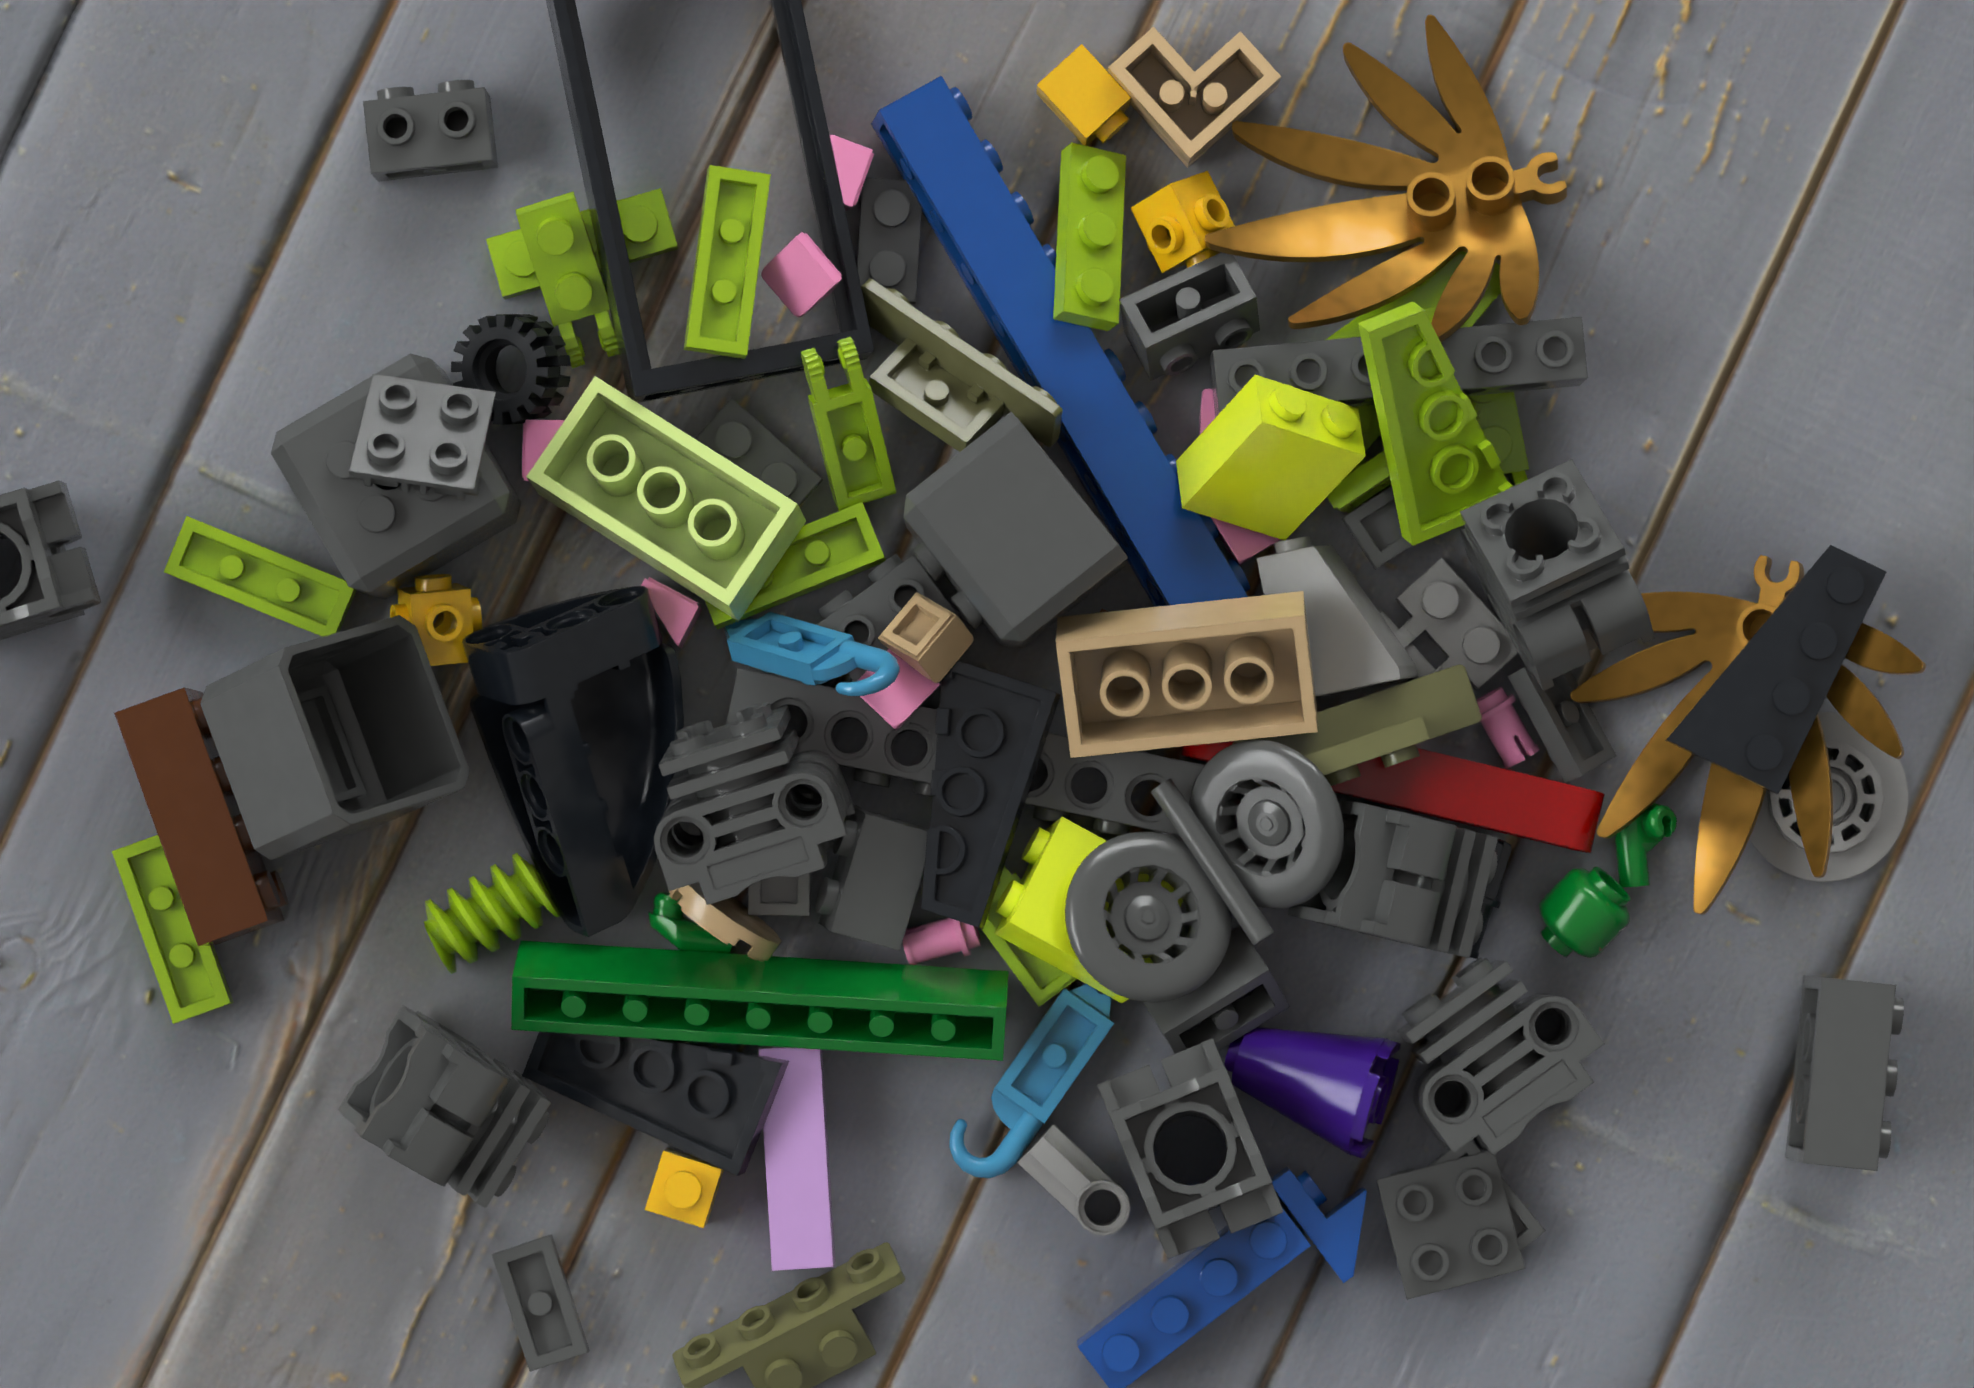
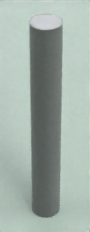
[1151,778,1274,946]

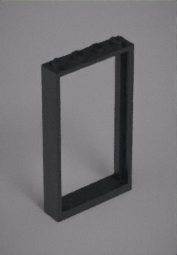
[546,0,874,403]

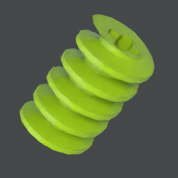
[424,853,560,974]

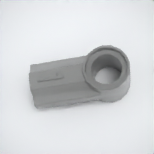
[1017,1124,1130,1236]

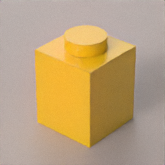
[1036,44,1131,146]
[645,1147,724,1228]

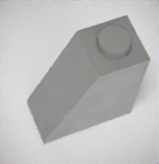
[1257,536,1418,698]

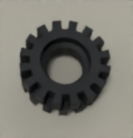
[451,314,571,425]

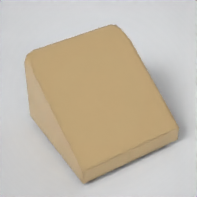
[878,592,974,683]

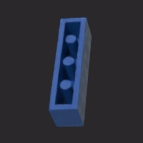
[1077,1208,1311,1388]

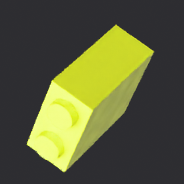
[1176,374,1366,540]
[994,816,1183,1003]

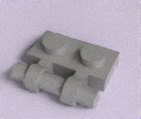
[1380,558,1518,690]

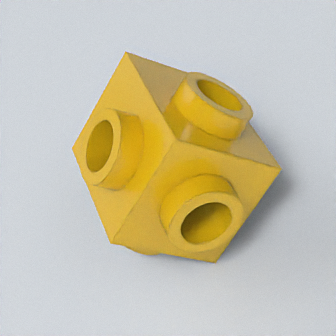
[1131,171,1235,273]
[390,574,482,666]

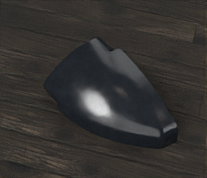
[462,586,684,937]

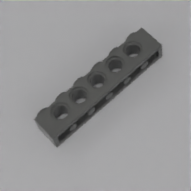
[1210,317,1588,418]

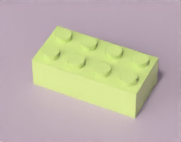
[526,376,806,622]

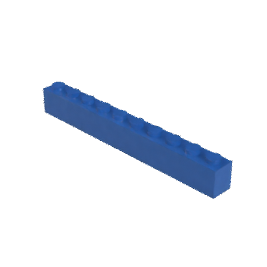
[871,76,1250,607]

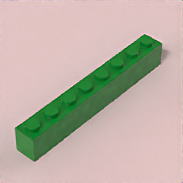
[511,940,1009,1061]

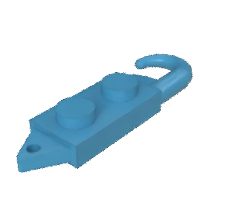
[724,612,900,696]
[949,984,1114,1178]

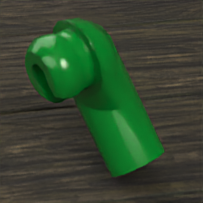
[1615,803,1677,888]
[648,892,732,953]

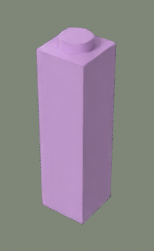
[758,1046,835,1271]

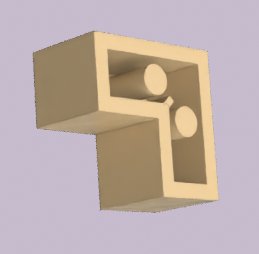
[1107,27,1281,168]

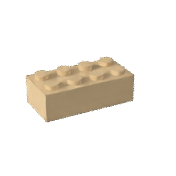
[1055,591,1318,758]

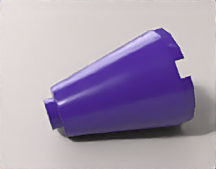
[1224,1027,1401,1158]

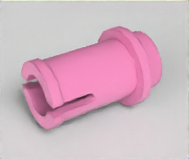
[1476,687,1540,769]
[902,918,981,965]

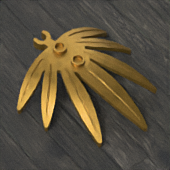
[1205,14,1567,342]
[1570,555,1926,914]

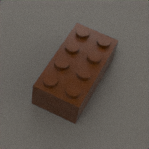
[114,687,288,946]

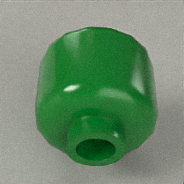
[1539,866,1630,958]

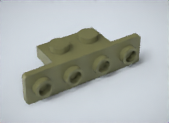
[861,278,1063,452]
[1232,664,1482,786]
[672,1242,905,1388]

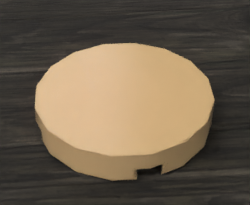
[668,882,781,962]

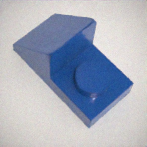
[1271,1166,1367,1283]

